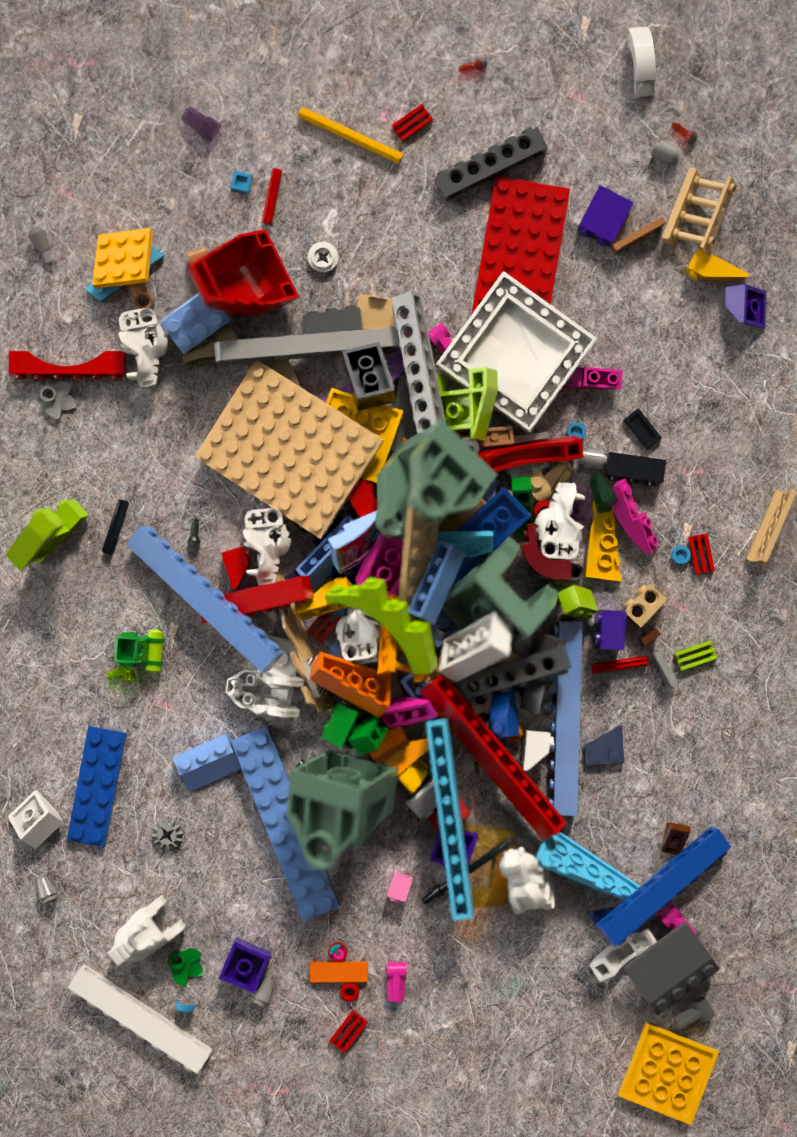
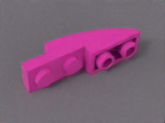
[563,367,623,390]
[612,479,658,555]

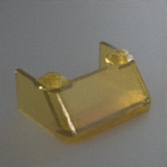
[449,821,517,907]

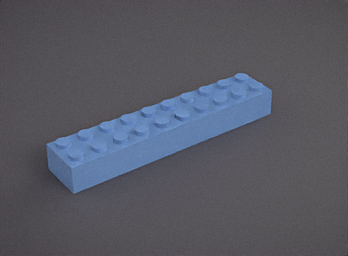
[231,725,340,922]

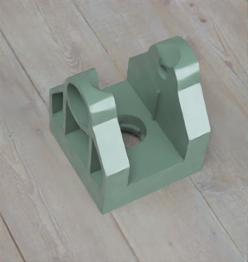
[375,420,497,539]
[442,536,561,648]
[287,750,398,870]

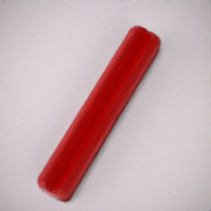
[262,168,282,225]
[591,656,648,674]

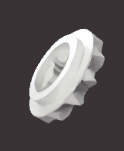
[308,242,338,273]

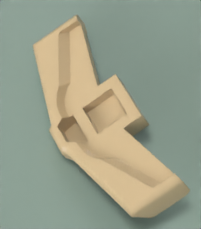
[508,461,574,503]

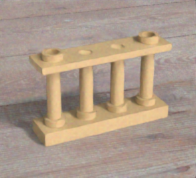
[662,167,737,255]

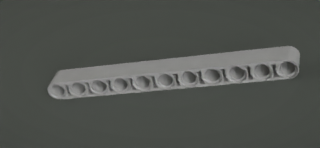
[214,327,413,365]

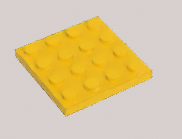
[326,388,404,484]
[618,1022,719,1125]

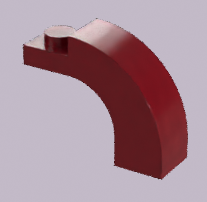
[520,523,572,580]

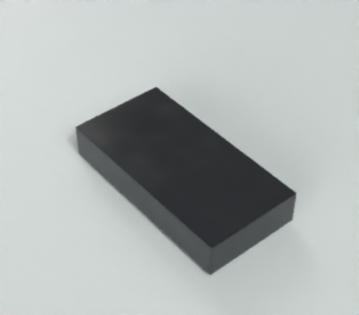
[623,408,662,450]

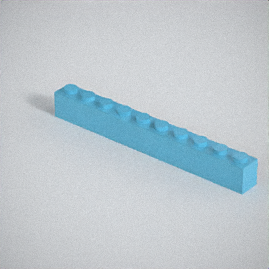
[426,718,475,920]

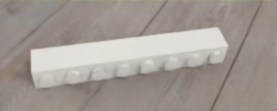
[68,964,212,1074]

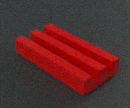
[391,104,433,142]
[688,533,715,574]
[306,614,342,643]
[329,1009,368,1053]

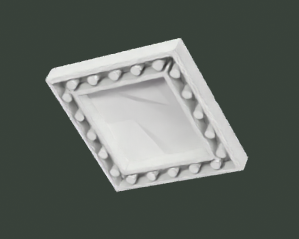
[435,271,597,434]

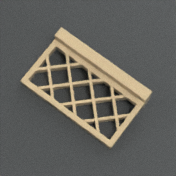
[745,489,797,567]

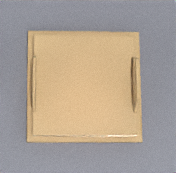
[357,294,394,330]

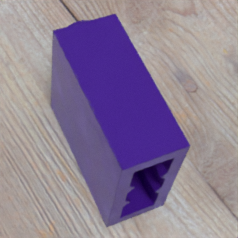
[577,185,634,247]

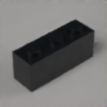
[604,452,666,487]

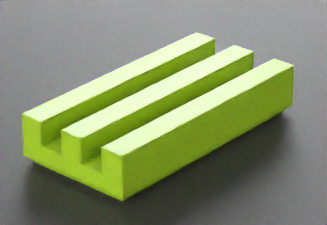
[674,640,717,671]

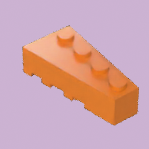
[310,652,391,718]

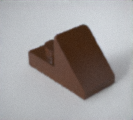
[661,822,690,855]

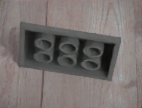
[622,921,720,1015]

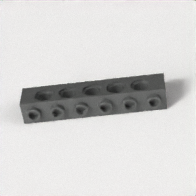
[435,127,548,202]
[452,645,572,703]

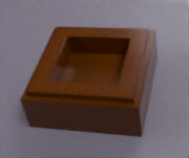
[639,629,661,646]

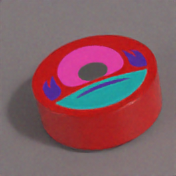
[328,942,347,962]

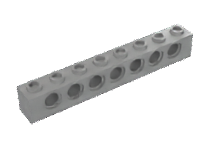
[392,291,446,434]

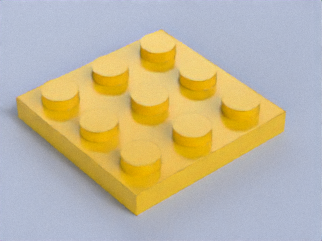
[92,228,153,289]

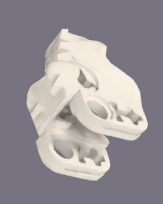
[119,308,168,389]
[535,482,585,559]
[243,508,292,585]
[335,586,381,665]
[225,669,304,717]
[499,847,555,914]
[108,895,186,966]

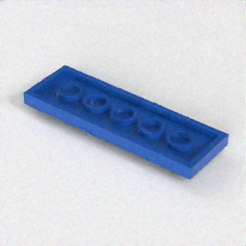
[450,487,531,589]
[67,726,127,847]

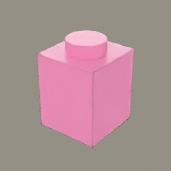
[387,871,412,903]

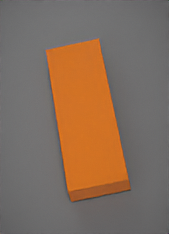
[310,961,368,982]

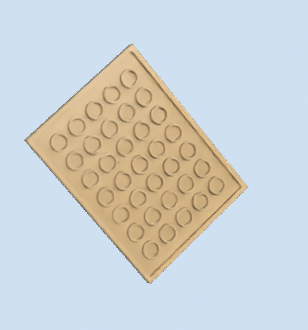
[194,360,385,539]

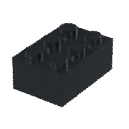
[342,342,395,411]

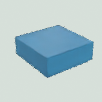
[230,171,253,195]

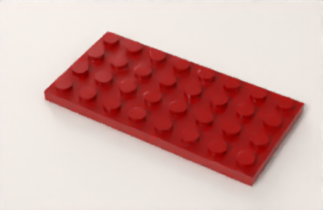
[471,176,570,315]

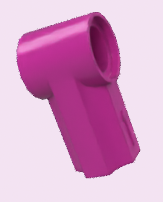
[428,323,452,355]
[387,962,407,1002]

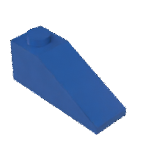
[490,677,519,738]

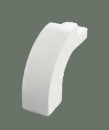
[629,27,656,97]
[589,927,657,982]

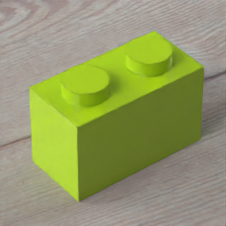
[558,585,598,620]

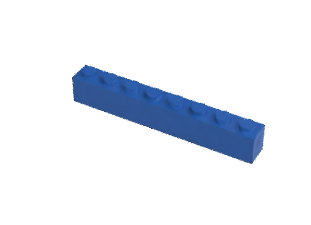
[596,827,731,947]

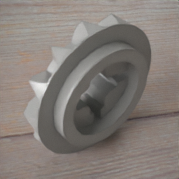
[152,819,183,850]

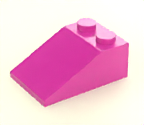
[355,533,404,597]

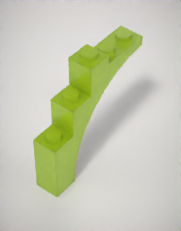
[325,578,437,674]

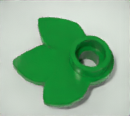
[168,948,203,987]

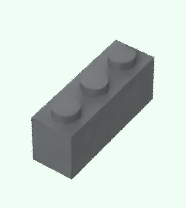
[303,305,364,334]

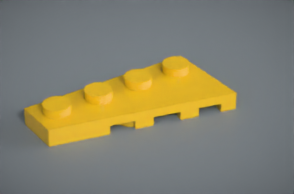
[583,501,622,582]

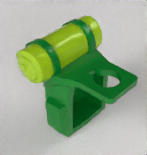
[114,629,165,674]

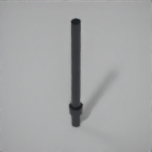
[421,837,515,905]

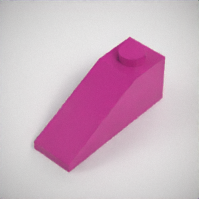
[381,696,438,729]

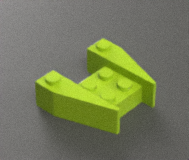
[421,367,498,441]
[5,499,89,572]

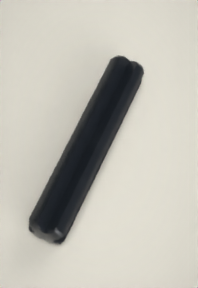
[102,499,129,555]

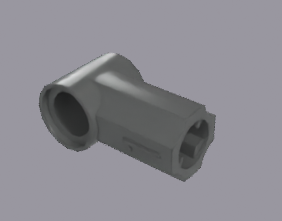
[673,997,715,1032]

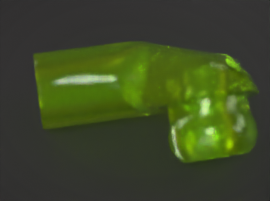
[107,666,136,683]

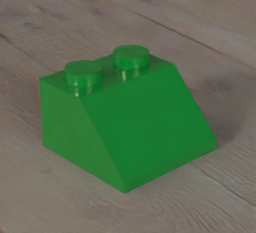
[322,703,369,749]

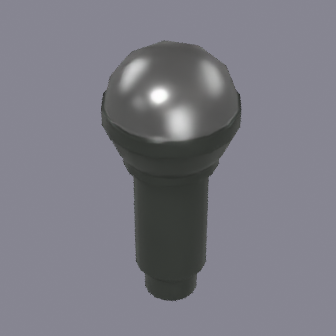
[187,519,201,548]

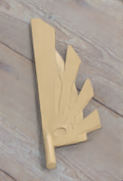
[276,564,335,717]

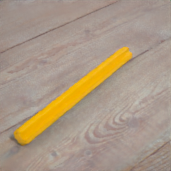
[298,107,403,164]

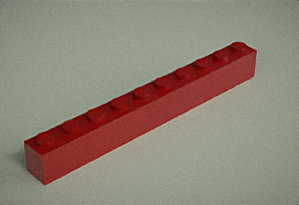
[419,674,567,841]

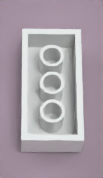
[438,611,513,682]

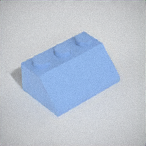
[173,733,242,791]

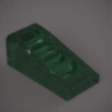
[590,471,616,514]

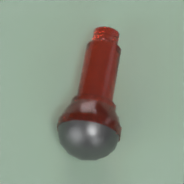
[458,58,487,72]
[671,122,697,144]

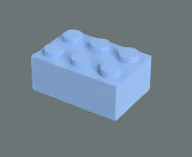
[160,293,230,354]

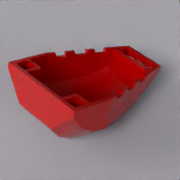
[187,229,299,316]

